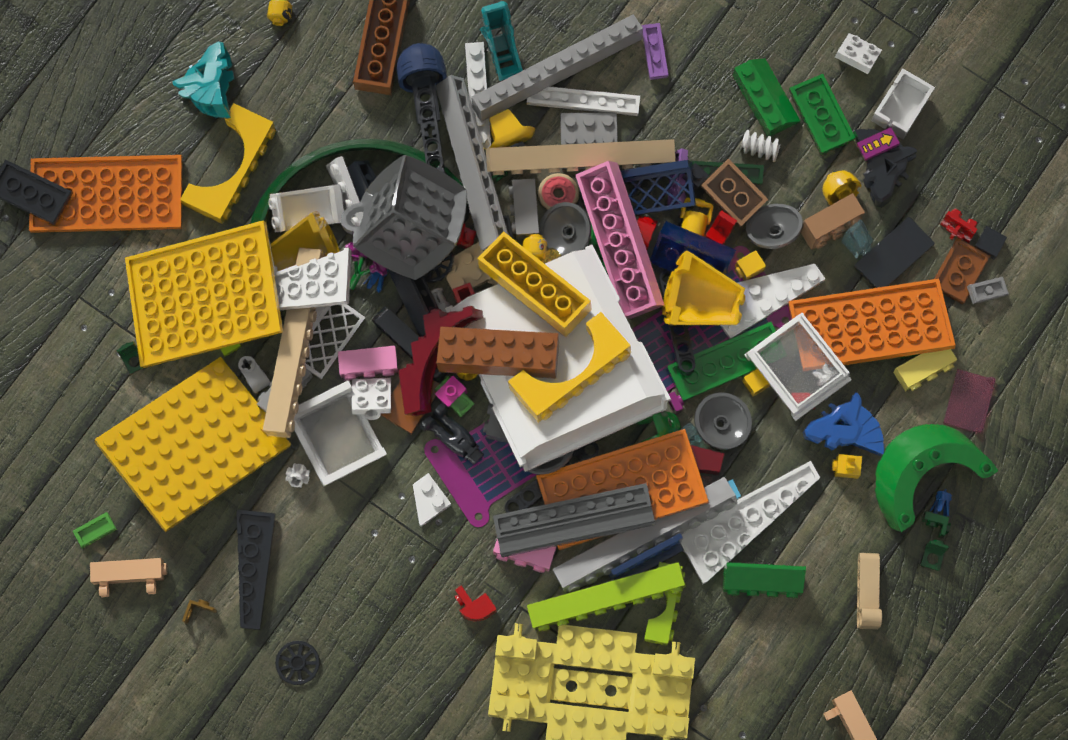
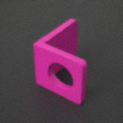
[435,376,468,407]

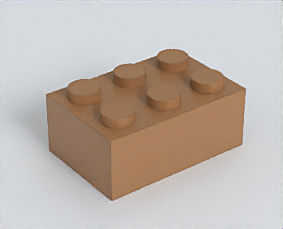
[700,159,768,226]
[801,193,865,250]

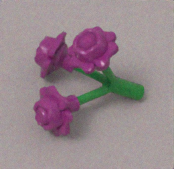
[345,242,387,290]

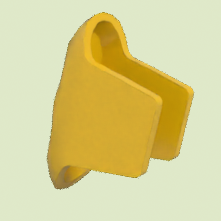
[489,109,536,148]

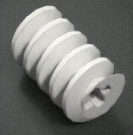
[739,130,781,162]

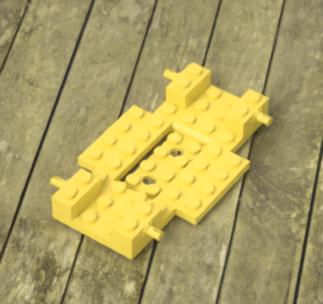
[488,623,695,740]

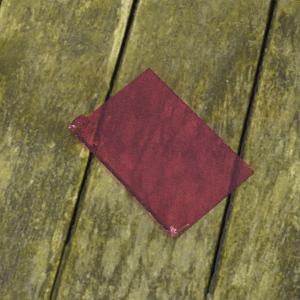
[943,369,996,433]

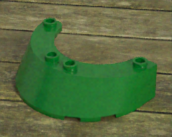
[875,424,998,532]

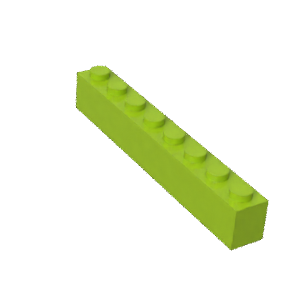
[527,562,686,632]

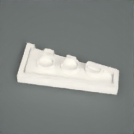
[326,156,363,226]

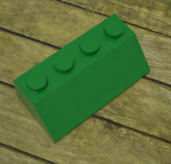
[732,58,801,138]
[723,562,806,598]

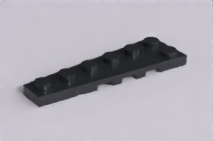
[237,509,276,631]

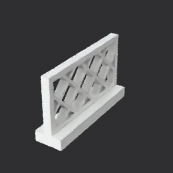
[305,304,365,379]

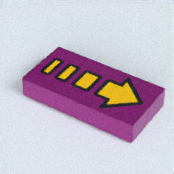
[857,127,900,161]

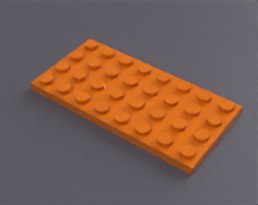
[29,155,182,233]
[788,279,956,371]
[536,429,709,550]

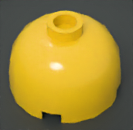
[822,170,861,206]

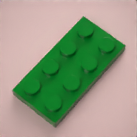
[789,74,856,155]

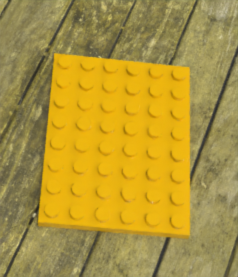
[125,221,283,368]
[94,357,291,532]

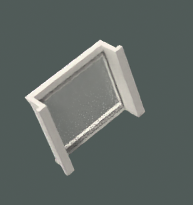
[744,313,851,421]
[294,381,387,487]

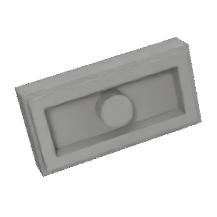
[967,277,1009,304]

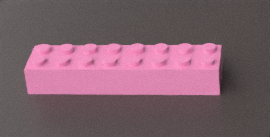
[576,161,665,319]

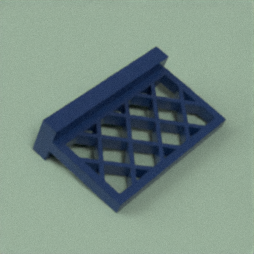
[620,160,696,216]
[608,533,684,581]

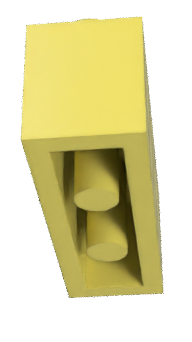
[893,349,957,392]

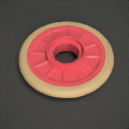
[538,173,579,210]

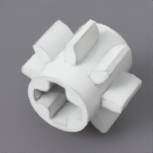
[285,463,310,488]

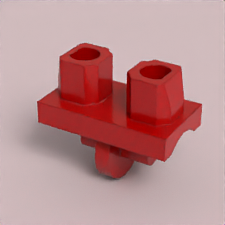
[940,208,978,243]

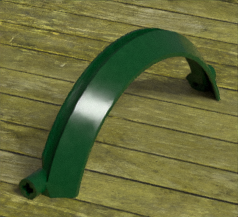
[250,139,469,224]

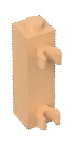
[90,558,167,597]
[824,690,877,740]

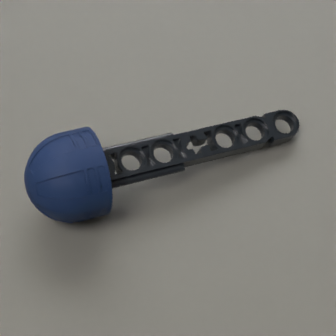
[397,43,447,174]

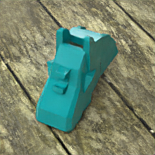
[479,1,523,81]
[173,41,235,118]

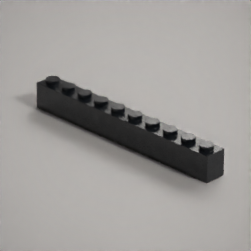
[347,160,439,337]

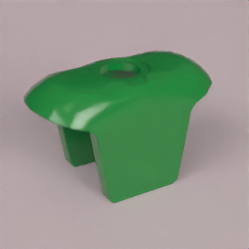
[635,411,681,442]

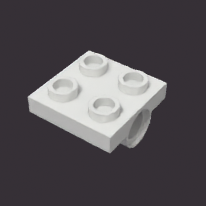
[835,33,882,74]
[352,378,391,420]

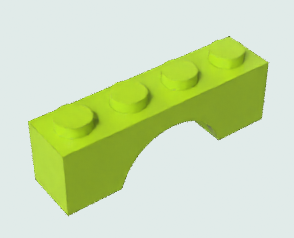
[644,562,685,646]

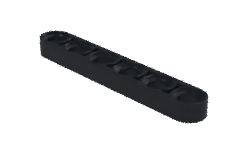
[659,270,696,376]
[505,442,599,513]

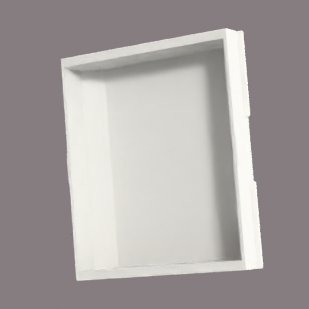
[445,245,671,472]

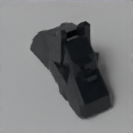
[854,129,917,208]

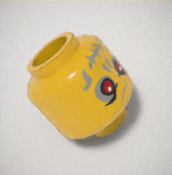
[523,234,547,260]

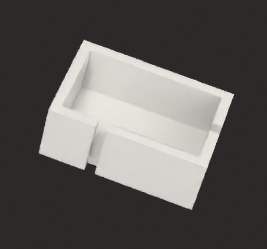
[871,69,935,140]

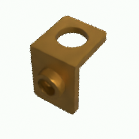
[182,599,217,624]

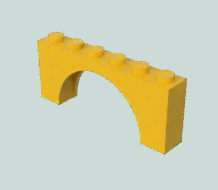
[180,103,276,224]
[508,312,631,423]

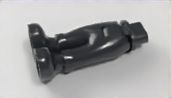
[420,402,484,465]

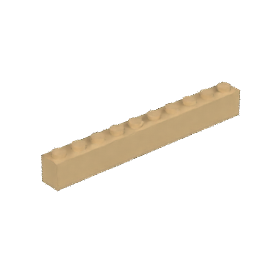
[486,139,675,175]
[263,248,326,438]

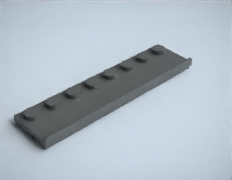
[493,483,656,557]

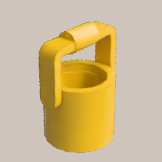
[680,198,713,241]

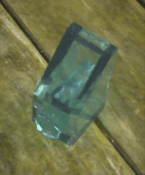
[842,219,873,258]

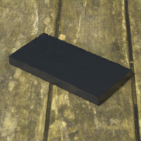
[0,159,73,226]
[854,217,935,288]

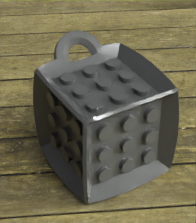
[341,155,467,280]

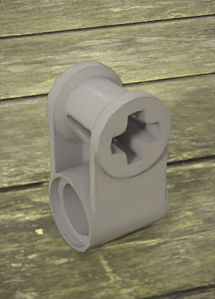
[238,356,271,394]

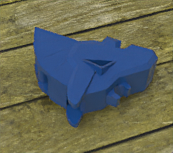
[803,393,884,456]

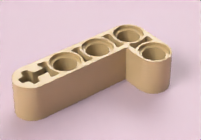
[857,553,882,629]

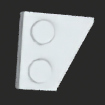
[413,473,451,527]

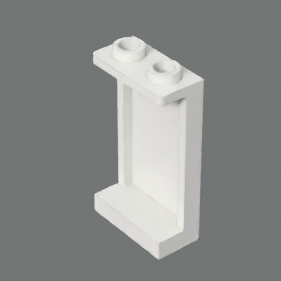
[269,184,344,232]

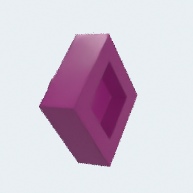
[668,391,684,415]

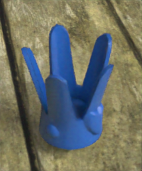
[363,270,388,293]
[929,489,952,517]

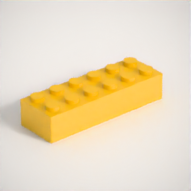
[477,231,592,337]

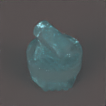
[681,423,702,447]

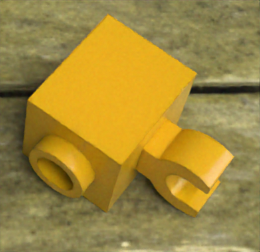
[832,454,862,479]

